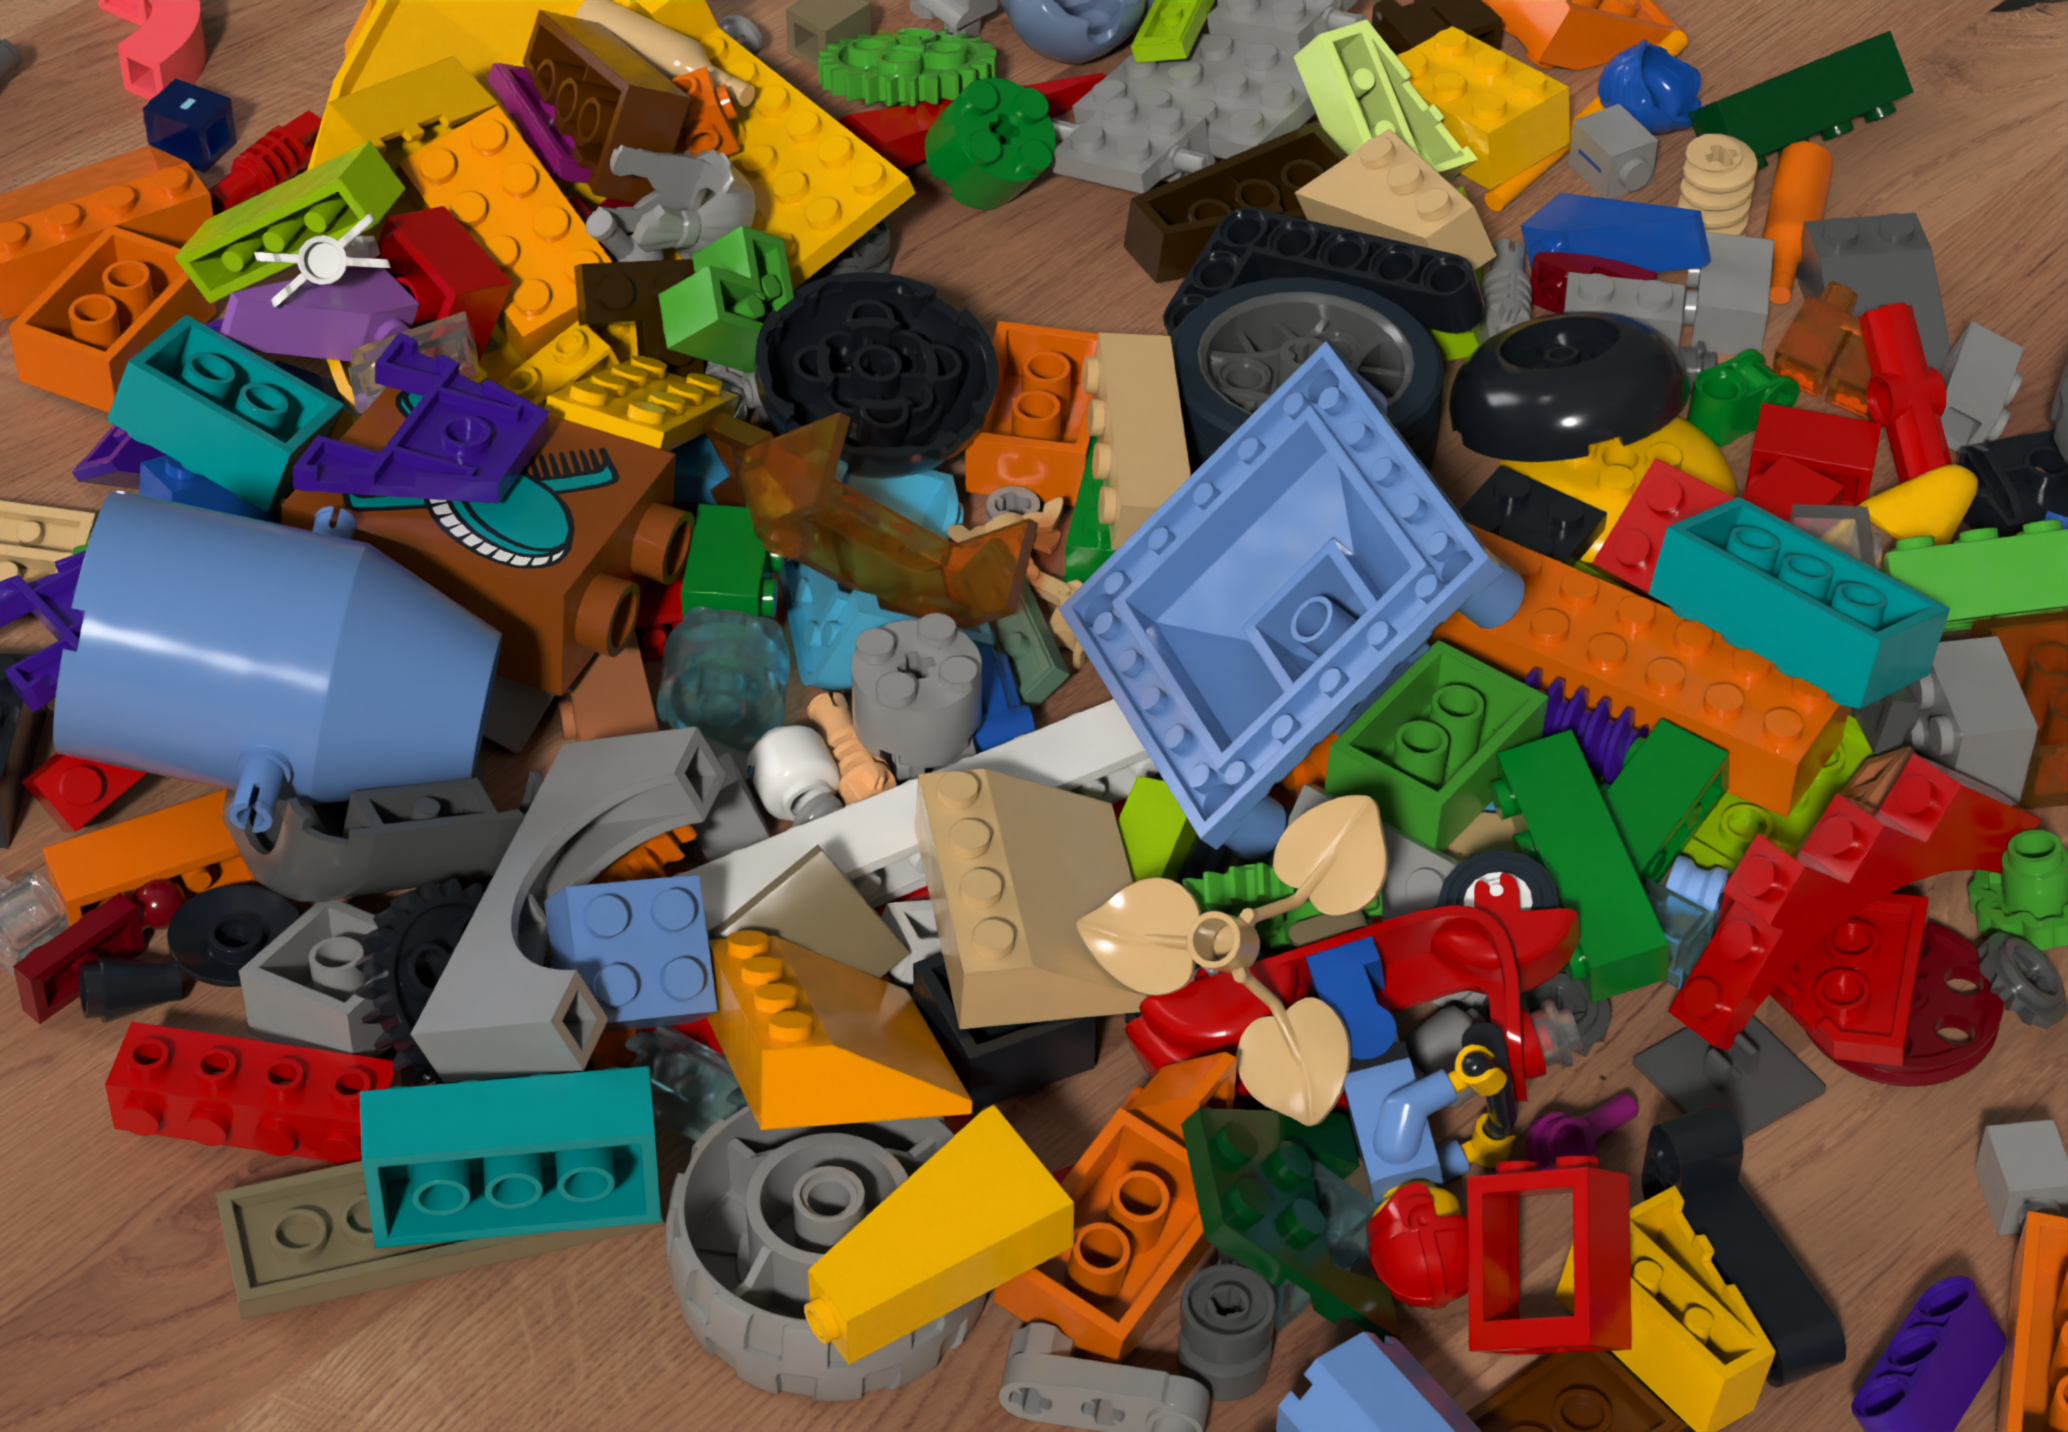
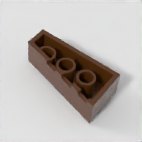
[522,9,691,204]

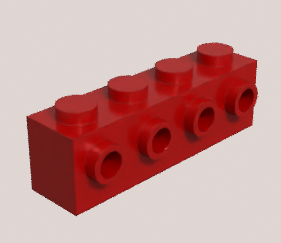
[105,1021,402,1166]

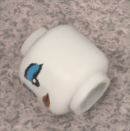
[746,725,841,821]

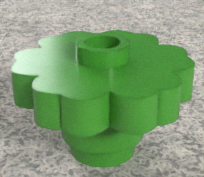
[1968,830,2068,951]

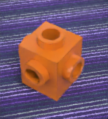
[670,66,740,156]

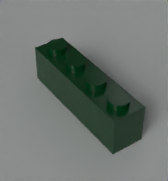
[1688,31,1914,169]

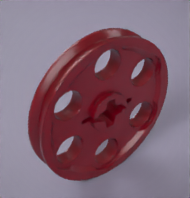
[1805,921,2004,1087]

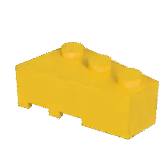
[313,56,499,183]
[1555,1185,1776,1432]

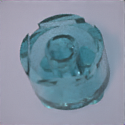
[657,606,790,753]

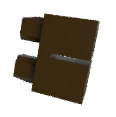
[1372,0,1502,56]

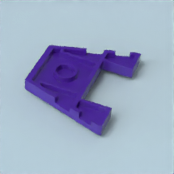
[293,333,550,504]
[0,550,86,712]

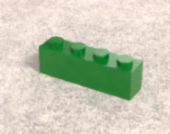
[1599,719,1729,898]
[1489,729,1669,1003]

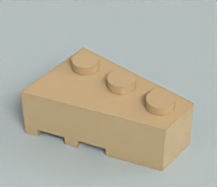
[1295,129,1496,271]

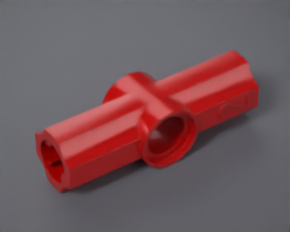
[1858,302,1952,484]

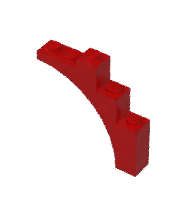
[1668,753,2042,1051]

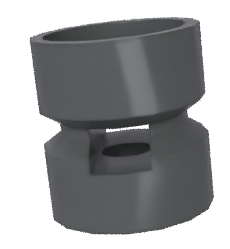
[1177,1264,1276,1401]

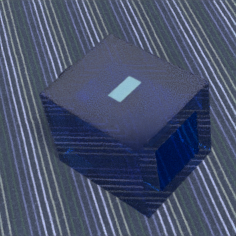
[143,78,237,173]

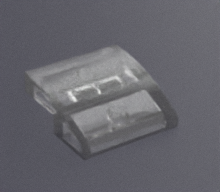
[348,311,478,414]

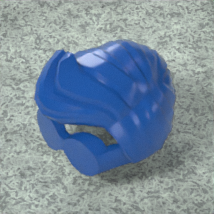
[1598,40,1701,135]

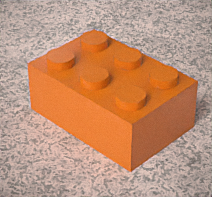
[8,225,217,413]
[965,321,1098,506]
[993,1107,1211,1365]

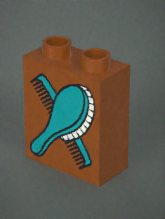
[282,387,694,696]

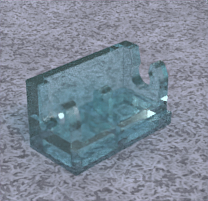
[624,1026,748,1141]

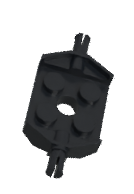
[1956,429,2068,538]

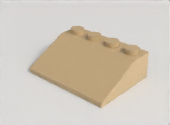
[915,768,1151,1029]

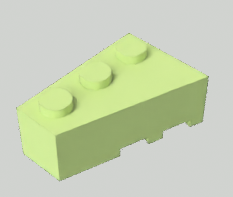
[1293,19,1478,181]

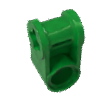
[1686,348,1800,447]

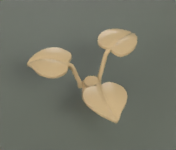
[1076,795,1388,1127]

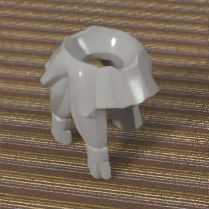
[592,145,756,259]

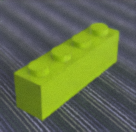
[174,141,406,304]

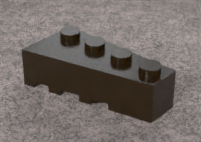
[1123,122,1348,283]

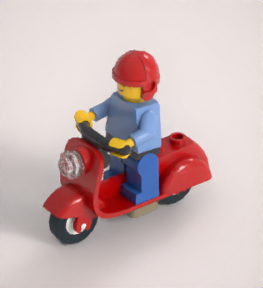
[1125,850,1582,1310]

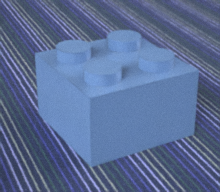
[544,874,718,1033]

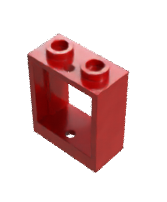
[1467,1156,1632,1356]

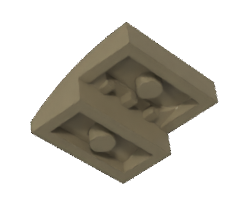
[713,844,910,979]

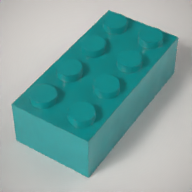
[1648,497,1950,710]
[360,1066,661,1248]

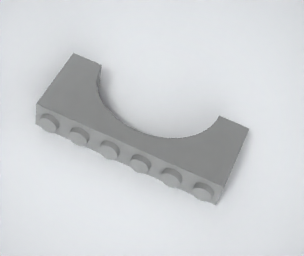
[411,726,727,1083]

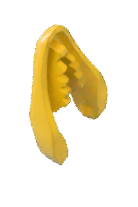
[1819,464,1978,552]

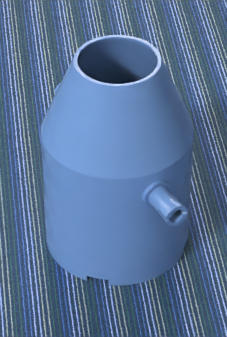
[53,490,503,833]

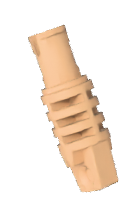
[807,692,897,806]

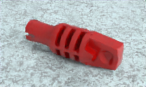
[208,110,322,216]

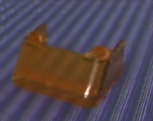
[737,412,1039,629]

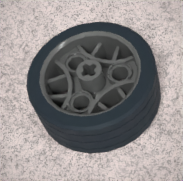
[1171,277,1444,475]

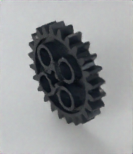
[355,878,552,1087]

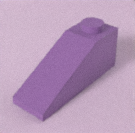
[220,266,419,362]

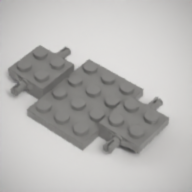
[1051,0,1367,194]

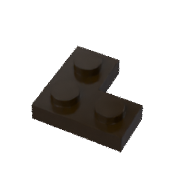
[574,259,704,378]

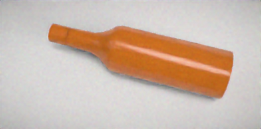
[1762,141,1834,304]

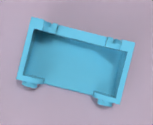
[779,451,995,691]

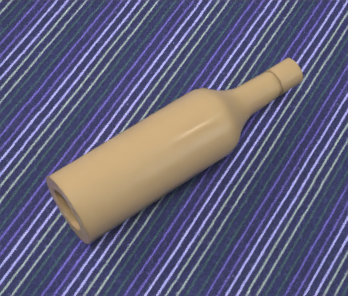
[574,0,755,107]

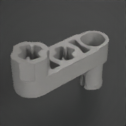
[998,1323,1210,1432]

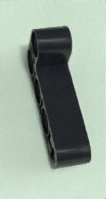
[1641,1103,1846,1388]

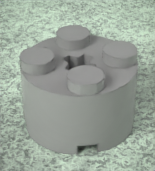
[851,613,982,766]

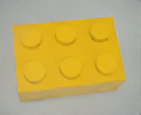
[1396,26,1570,190]

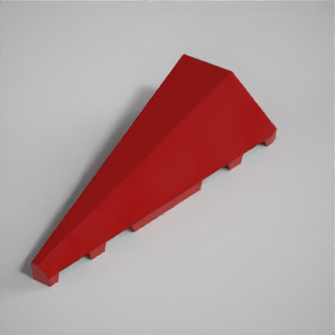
[838,73,1106,170]

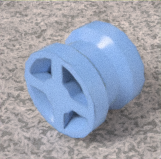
[1660,855,1731,933]

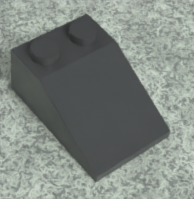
[1796,213,1951,387]

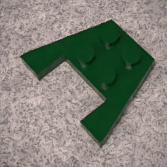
[1181,1108,1402,1343]

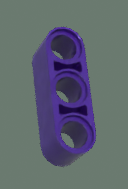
[1851,1276,2007,1432]

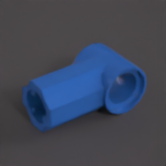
[972,646,1035,754]

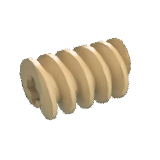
[1677,134,1758,236]

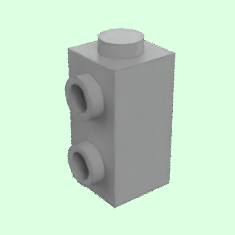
[1940,321,2024,452]

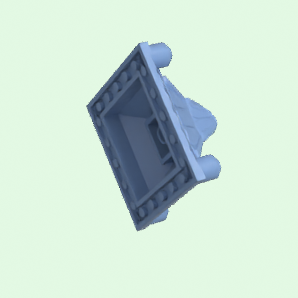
[1059,341,1525,859]

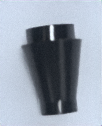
[78,956,182,1024]

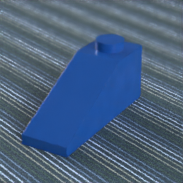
[1521,193,1711,273]

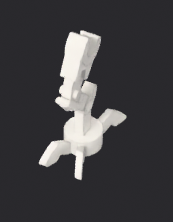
[254,212,391,308]

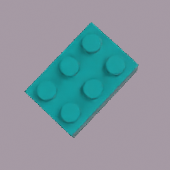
[107,315,345,512]

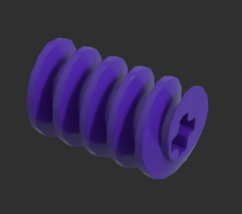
[1522,667,1649,785]

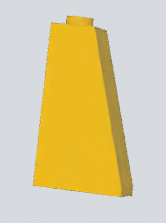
[804,1105,1074,1365]

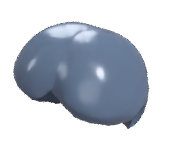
[1000,0,1154,64]

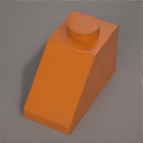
[1122,1052,1237,1148]

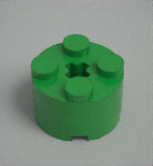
[924,78,1055,210]

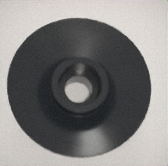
[167,885,301,987]

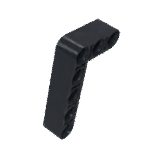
[1163,207,1485,338]

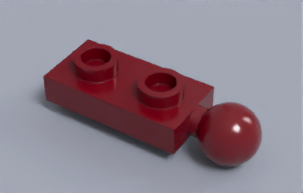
[13,878,186,1024]

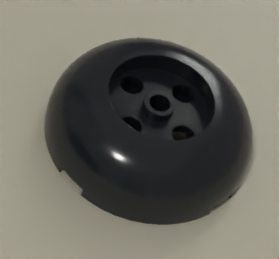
[754,272,999,479]
[1449,311,1689,462]

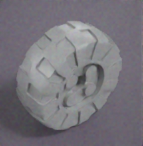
[666,1105,986,1401]

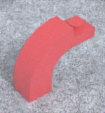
[98,0,207,108]

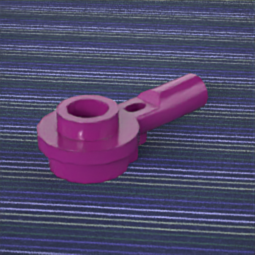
[1525,1093,1638,1171]

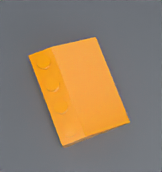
[707,930,972,1130]

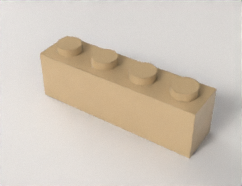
[1082,332,1191,550]

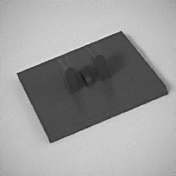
[1632,1016,1826,1140]

